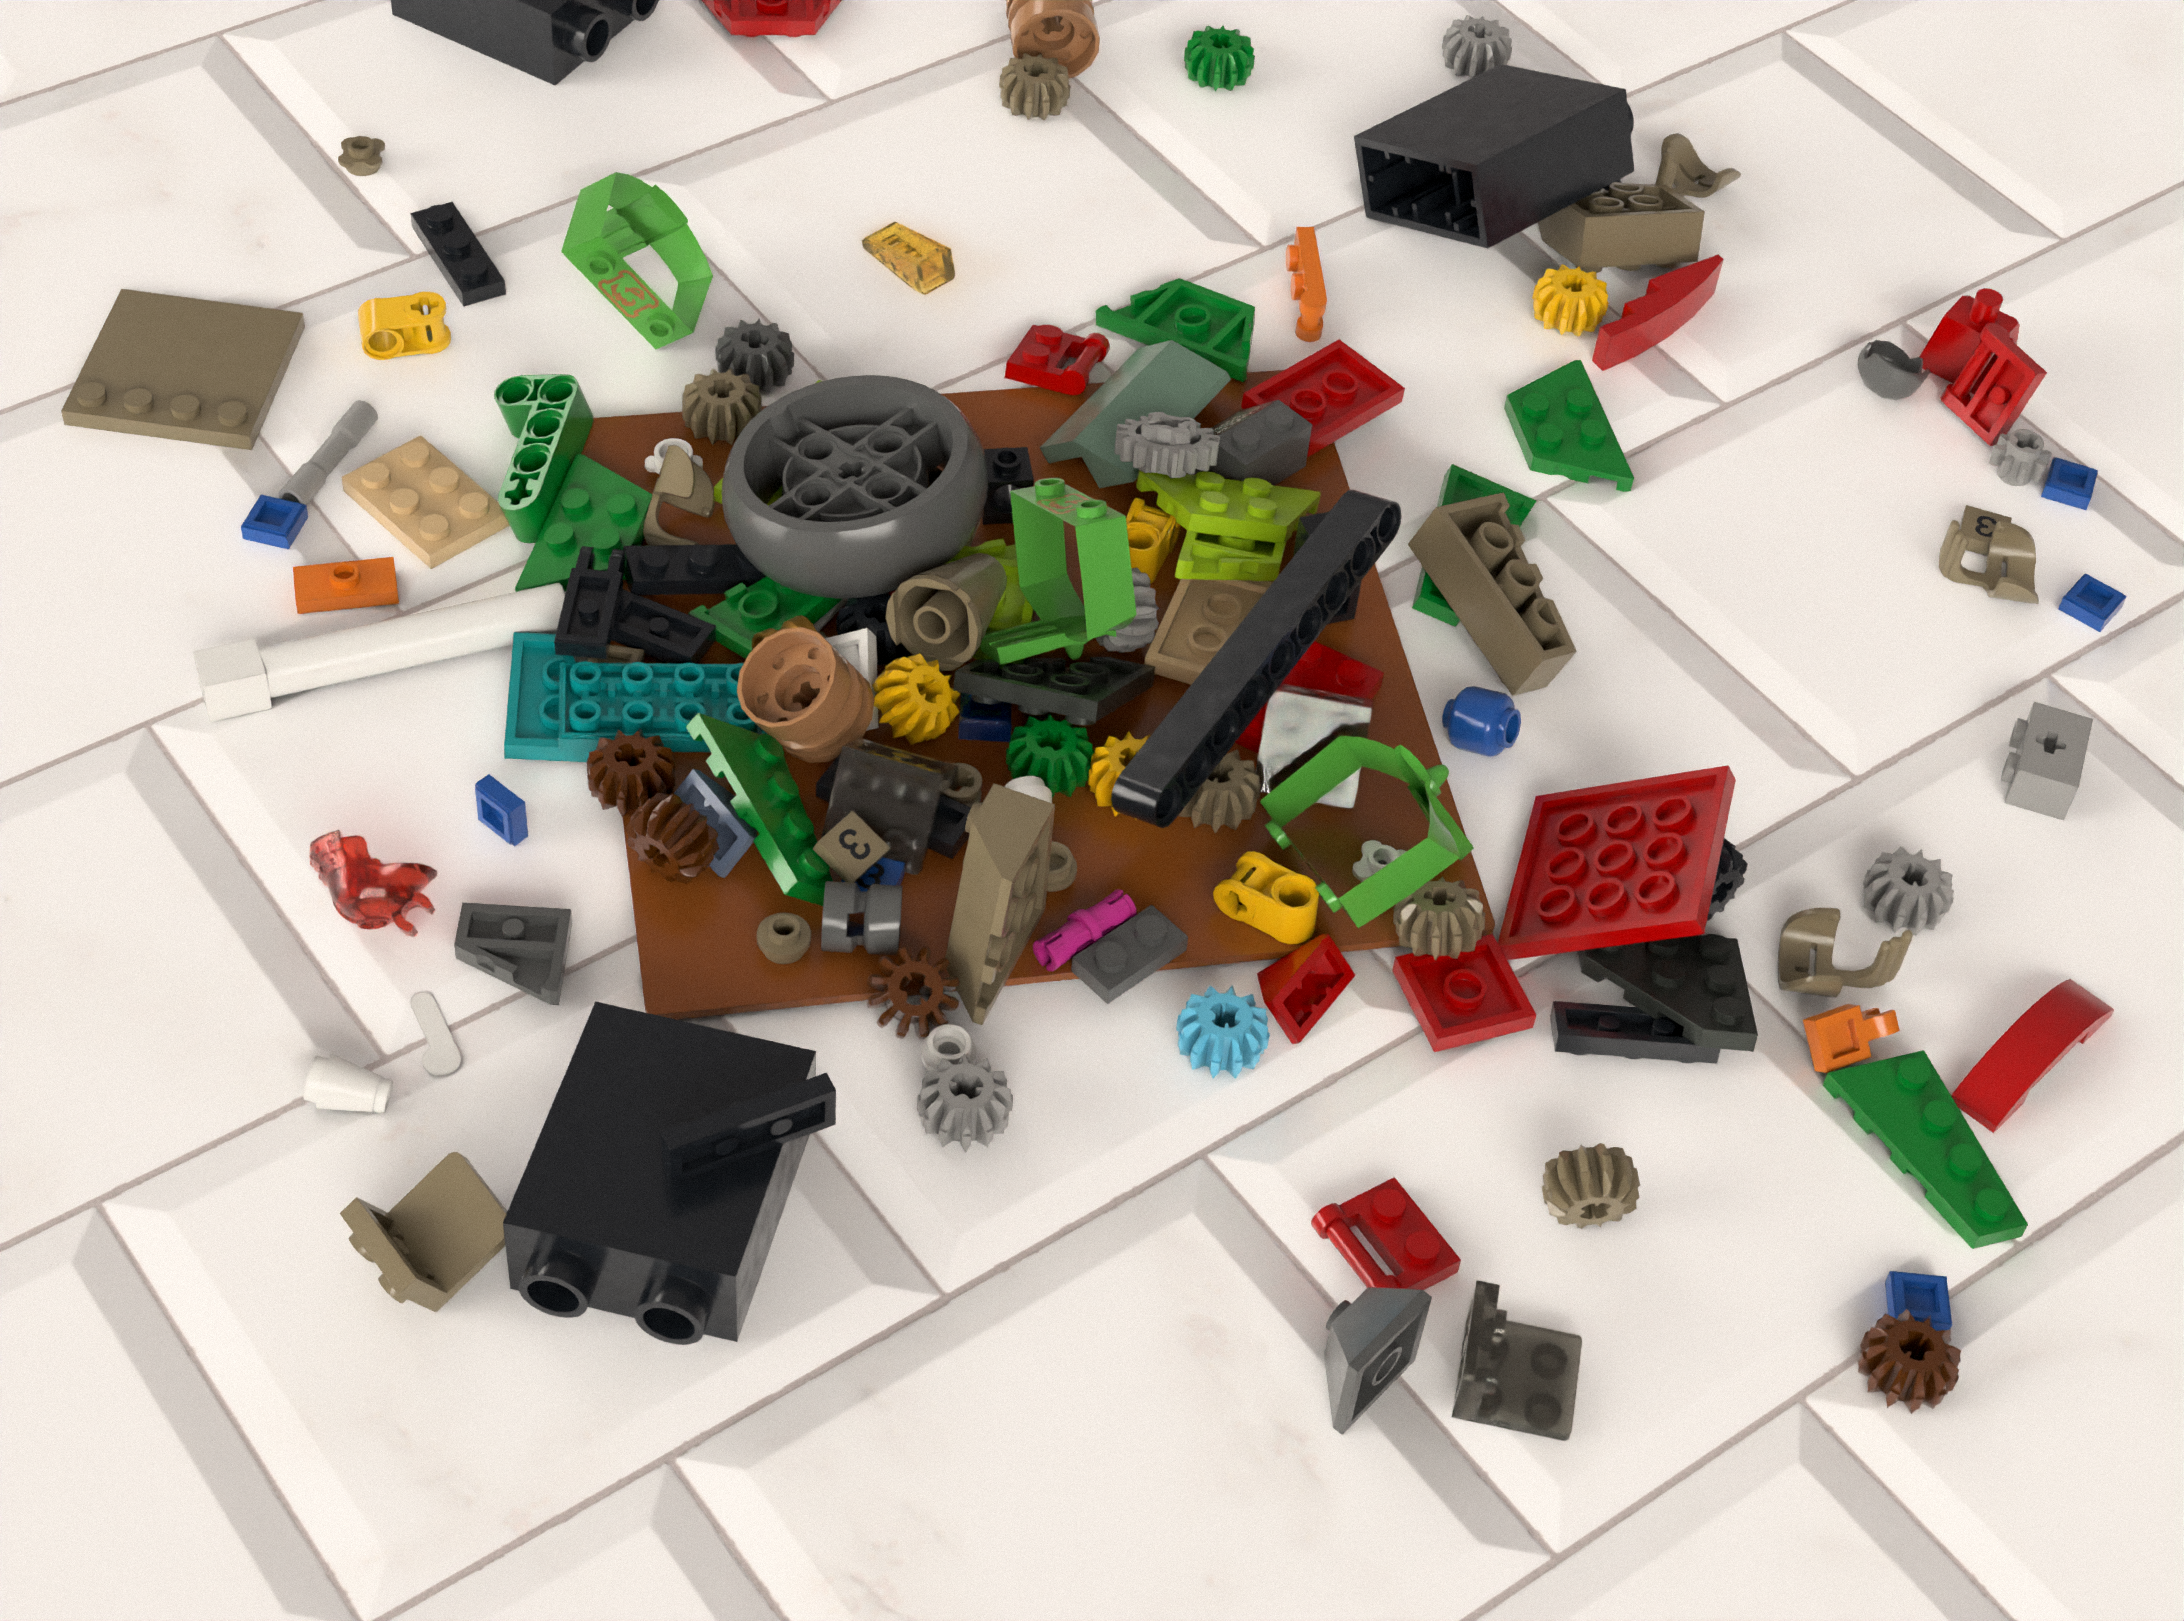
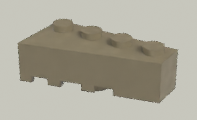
[1408,493,1577,696]

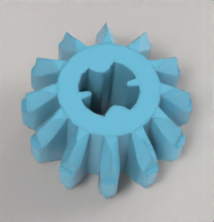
[1176,985,1270,1079]

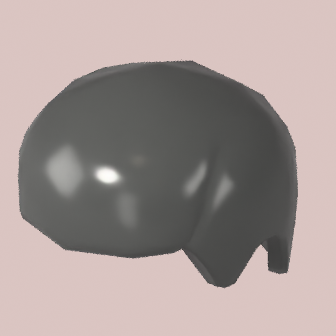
[1857,340,1931,400]

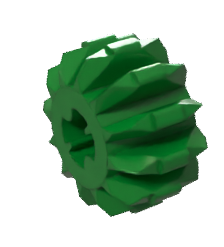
[1184,26,1255,92]
[1006,713,1094,798]

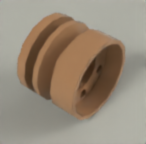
[1006,0,1100,79]
[737,627,874,763]

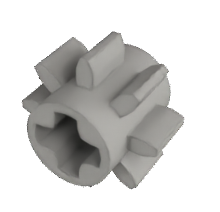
[1989,429,2052,486]

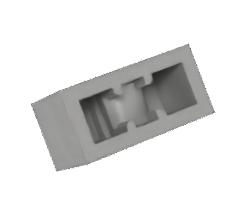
[2001,702,2093,821]

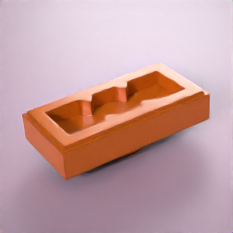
[293,557,399,614]

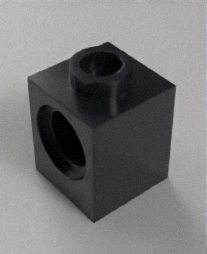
[981,447,1034,525]

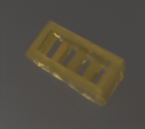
[862,222,955,295]

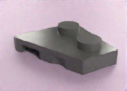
[454,902,572,1005]

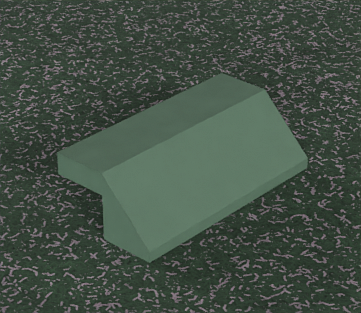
[1040,340,1231,488]

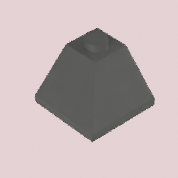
[1324,1287,1432,1435]

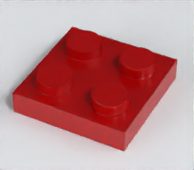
[1392,934,1536,1052]

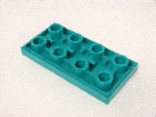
[559,661,767,752]

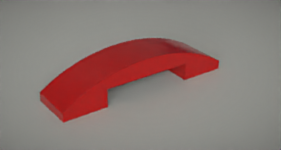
[1951,979,2115,1133]

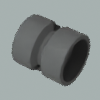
[821,881,903,956]

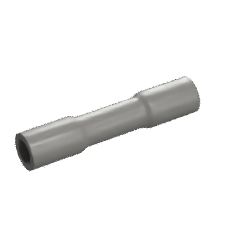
[279,400,378,505]

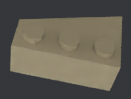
[1538,182,1705,273]
[945,783,1055,1025]

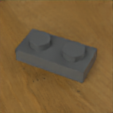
[1071,905,1188,1004]

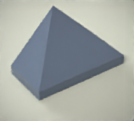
[674,769,758,878]

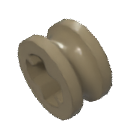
[935,763,982,808]

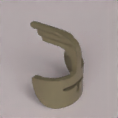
[1655,133,1741,198]
[643,445,715,545]
[1939,520,2039,604]
[1778,908,1913,998]

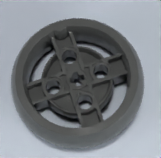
[722,375,988,599]

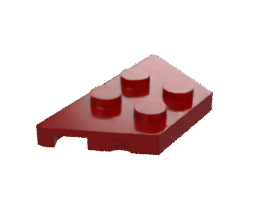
[701,0,842,37]

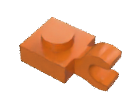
[1803,1004,1900,1073]

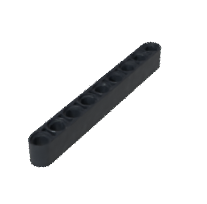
[1111,489,1402,828]

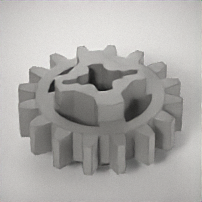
[1114,412,1220,478]

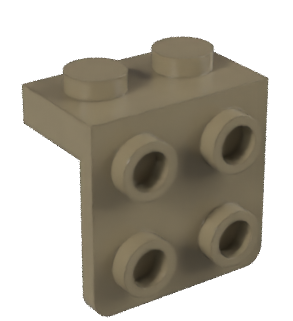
[339,1152,507,1313]

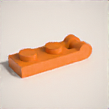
[1286,227,1327,342]

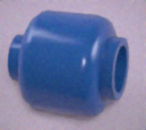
[1442,686,1521,757]

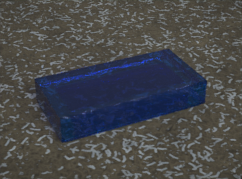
[958,692,1012,742]

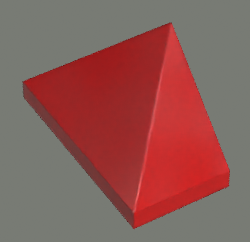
[1256,934,1355,1044]

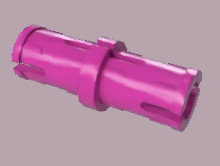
[1033,889,1137,972]

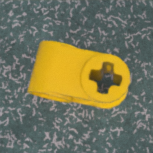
[358,292,451,360]
[1126,498,1182,584]
[1213,851,1319,944]

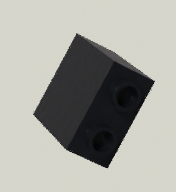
[391,0,659,85]
[1354,64,1634,249]
[503,1001,816,1345]

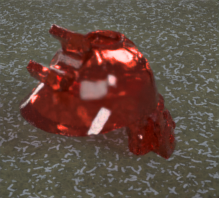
[309,830,437,937]

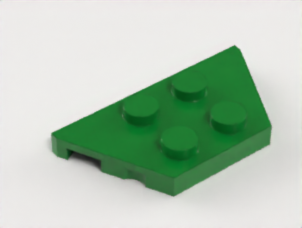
[1095,278,1255,382]
[1504,360,1634,492]
[515,454,652,592]

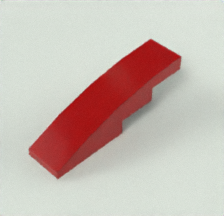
[1592,254,1724,371]

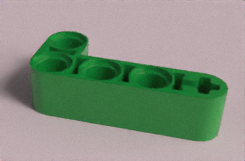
[494,374,594,544]

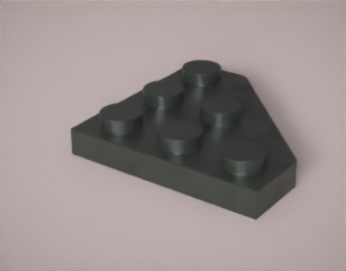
[953,657,1155,725]
[1578,934,1758,1052]

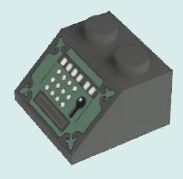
[1195,400,1312,485]

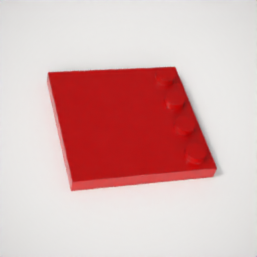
[1498,765,1736,960]

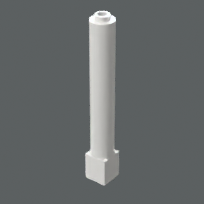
[193,583,566,722]

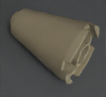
[886,553,1007,671]

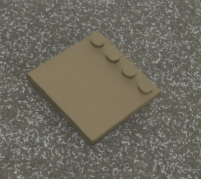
[61,289,305,450]

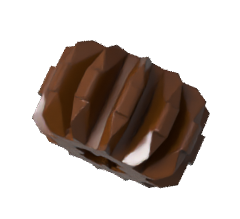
[587,728,676,817]
[625,792,720,884]
[866,946,960,1039]
[1858,1309,1961,1414]

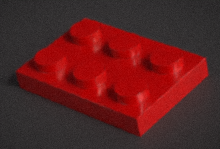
[1241,339,1405,458]
[1235,641,1384,771]

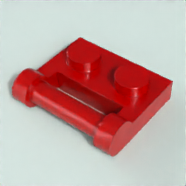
[1940,323,2047,446]
[1004,325,1110,396]
[1311,1177,1461,1290]

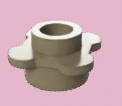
[338,136,385,176]

